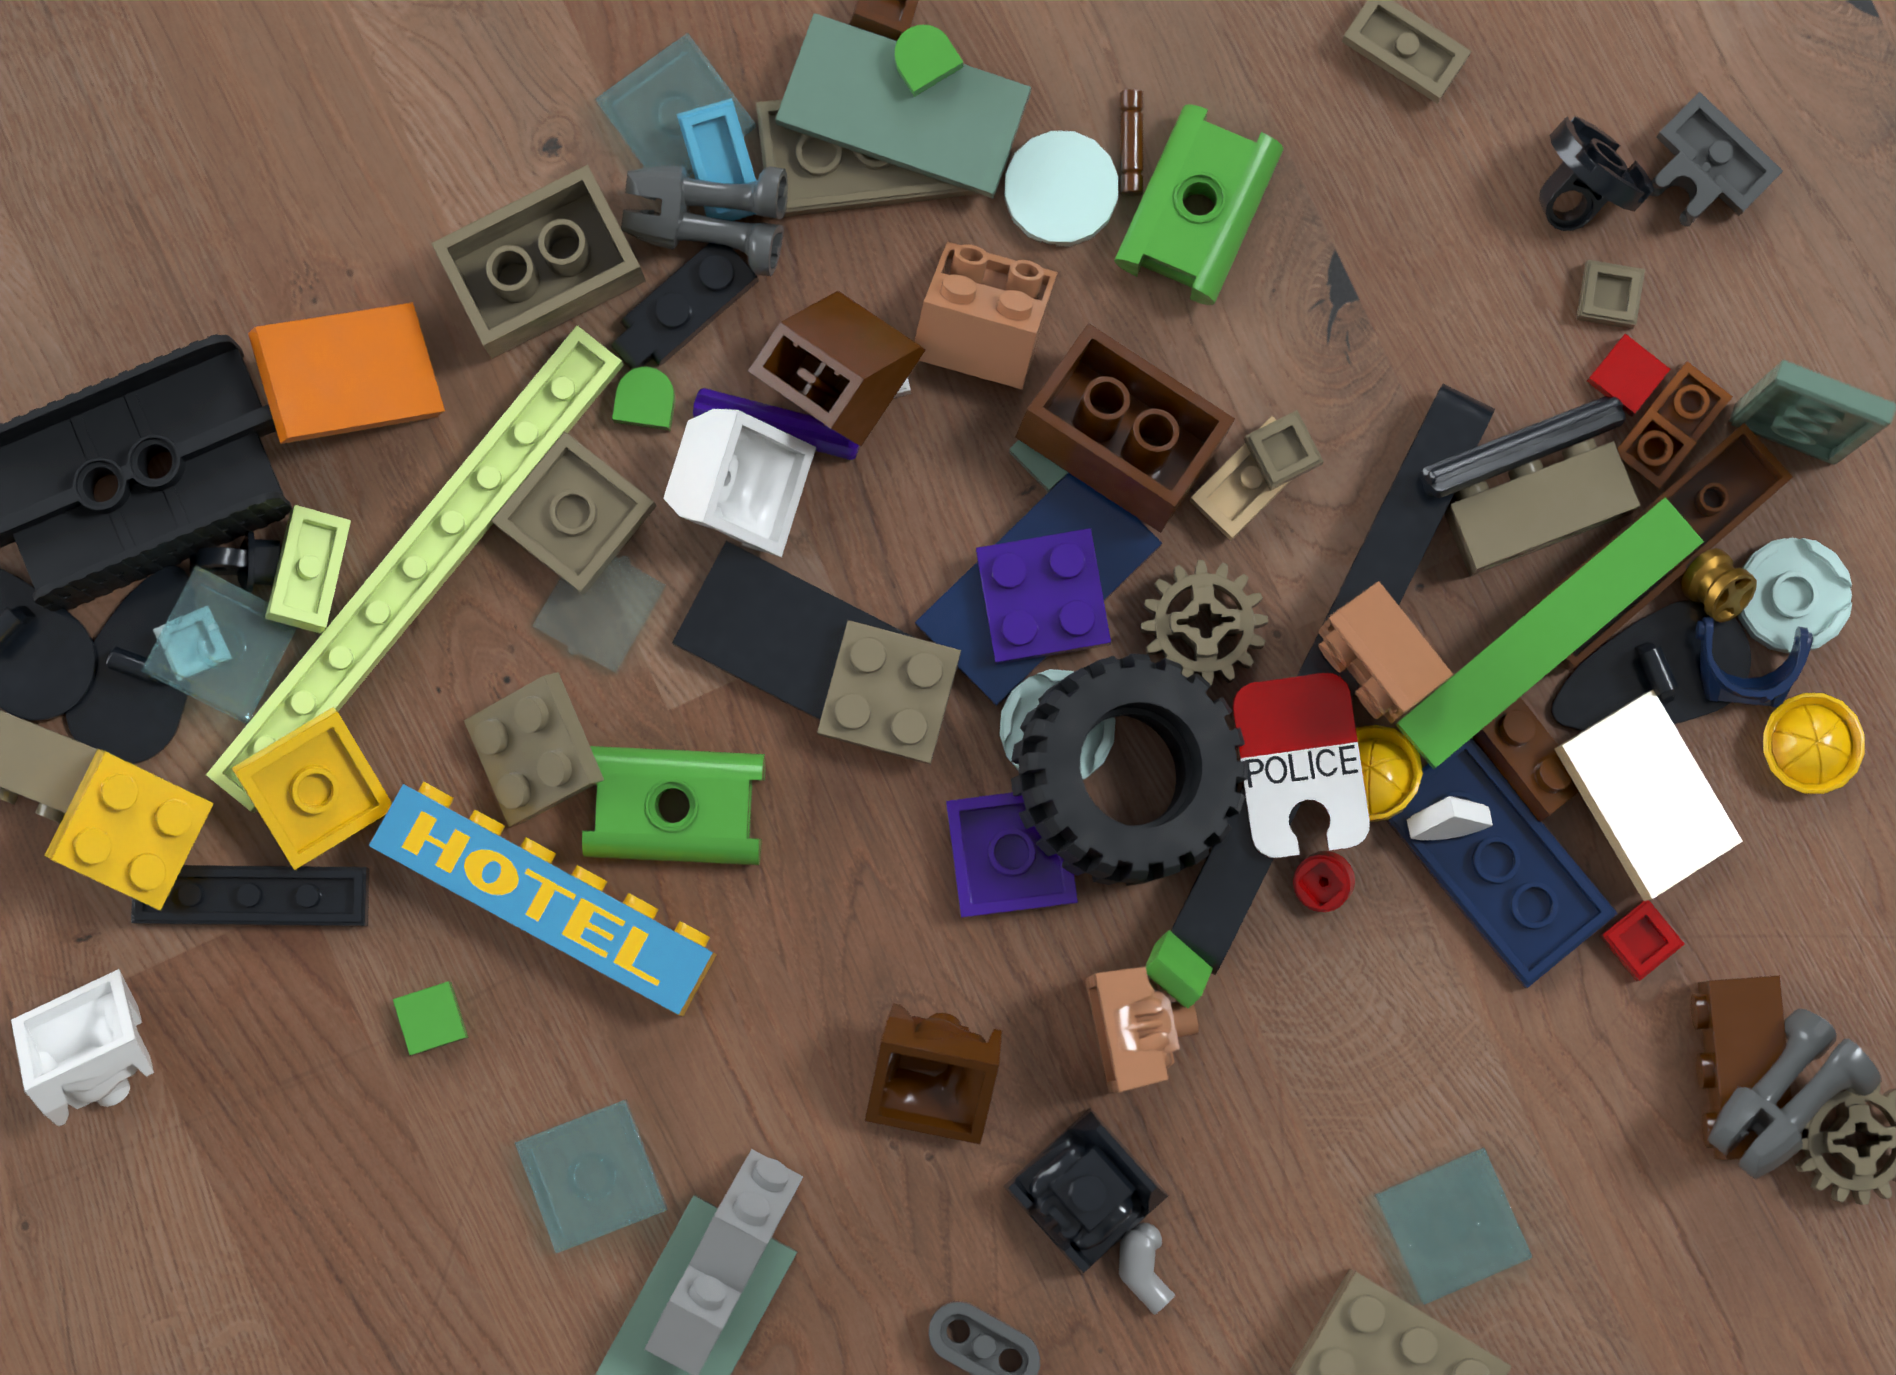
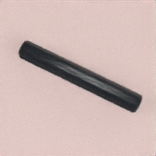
[1420,396,1626,498]

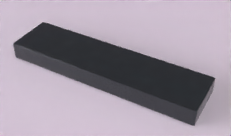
[131,865,370,926]

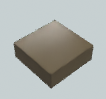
[1576,260,1645,329]
[1244,410,1324,491]

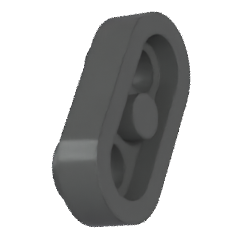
[929,1301,1040,1375]

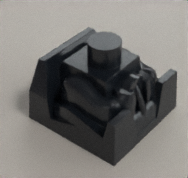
[1003,1108,1169,1274]

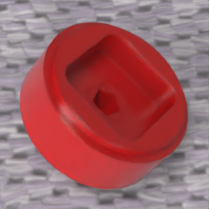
[1293,851,1355,912]

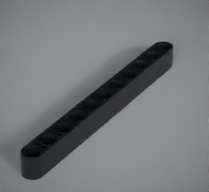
[1171,384,1495,975]

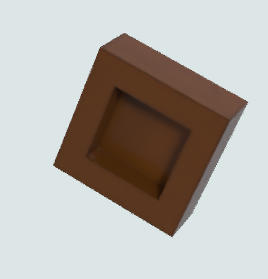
[849,0,919,41]

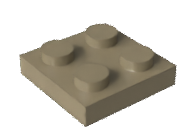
[492,431,657,596]
[817,620,961,765]
[464,672,604,827]

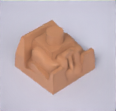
[1085,967,1199,1094]

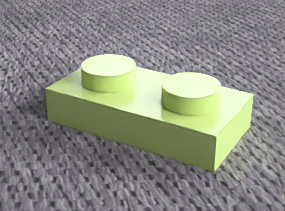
[265,505,351,634]

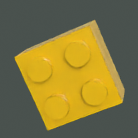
[45,749,214,911]

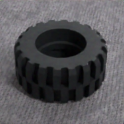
[1011,654,1248,886]

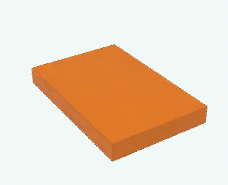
[248,302,445,444]

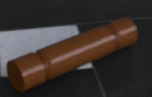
[1120,89,1143,196]

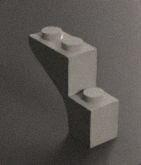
[644,1149,804,1375]

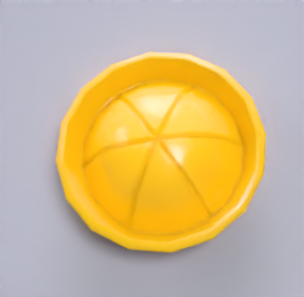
[1763,693,1865,794]
[1356,725,1423,822]

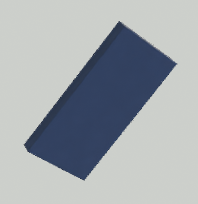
[915,473,1162,707]
[1386,738,1618,988]

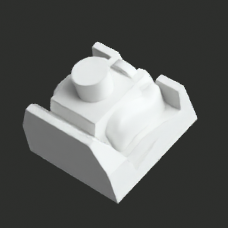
[663,409,816,557]
[11,969,154,1127]

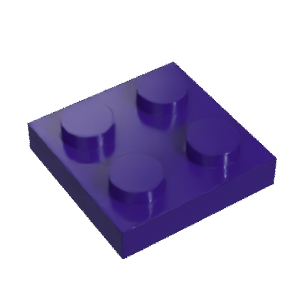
[976,528,1111,665]
[946,792,1078,918]

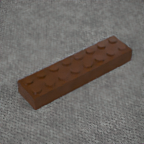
[1521,423,1793,671]

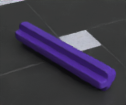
[693,388,860,460]

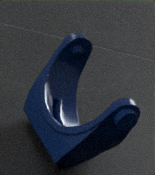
[1695,617,1813,708]

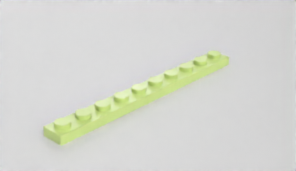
[206,325,624,813]

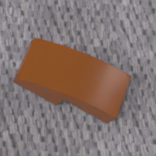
[1617,361,1733,489]

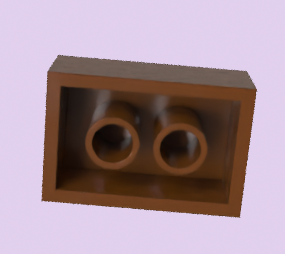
[1015,323,1235,533]

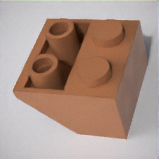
[915,241,1058,390]
[1318,581,1453,724]

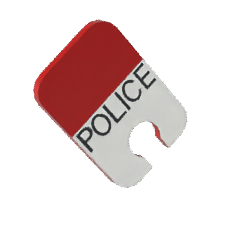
[1233,673,1370,858]

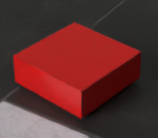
[1586,334,1671,417]
[1599,900,1685,982]

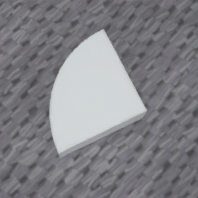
[1407,796,1493,840]

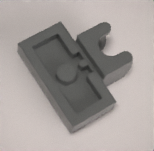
[1651,92,1783,226]

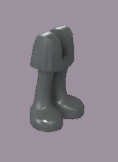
[621,166,788,276]
[1707,1009,1881,1180]

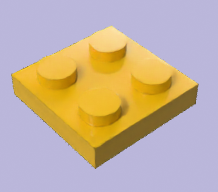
[232,707,392,870]

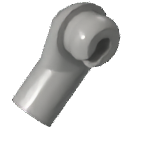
[1118,1222,1175,1315]

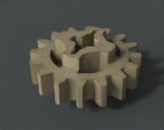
[1140,560,1268,688]
[1795,1084,1896,1205]

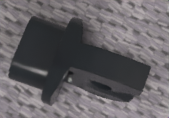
[189,531,280,593]

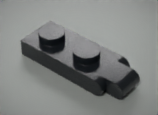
[611,243,759,370]

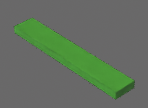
[1395,497,1704,770]

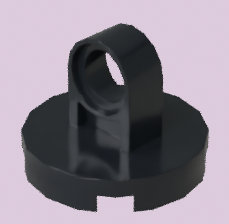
[1539,116,1654,231]

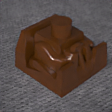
[865,1003,1002,1145]

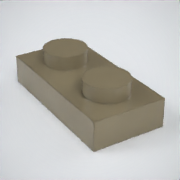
[1342,0,1472,104]

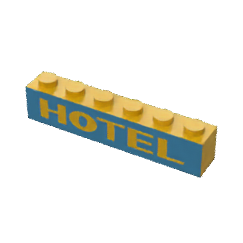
[369,781,717,1016]

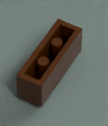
[1691,975,1797,1160]

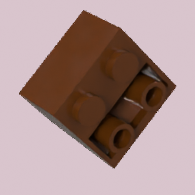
[748,291,926,446]

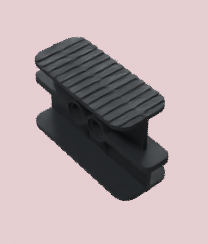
[0,334,292,611]

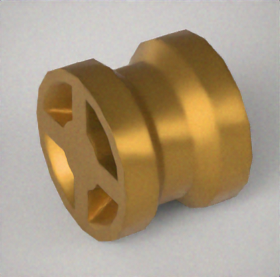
[1681,548,1757,623]

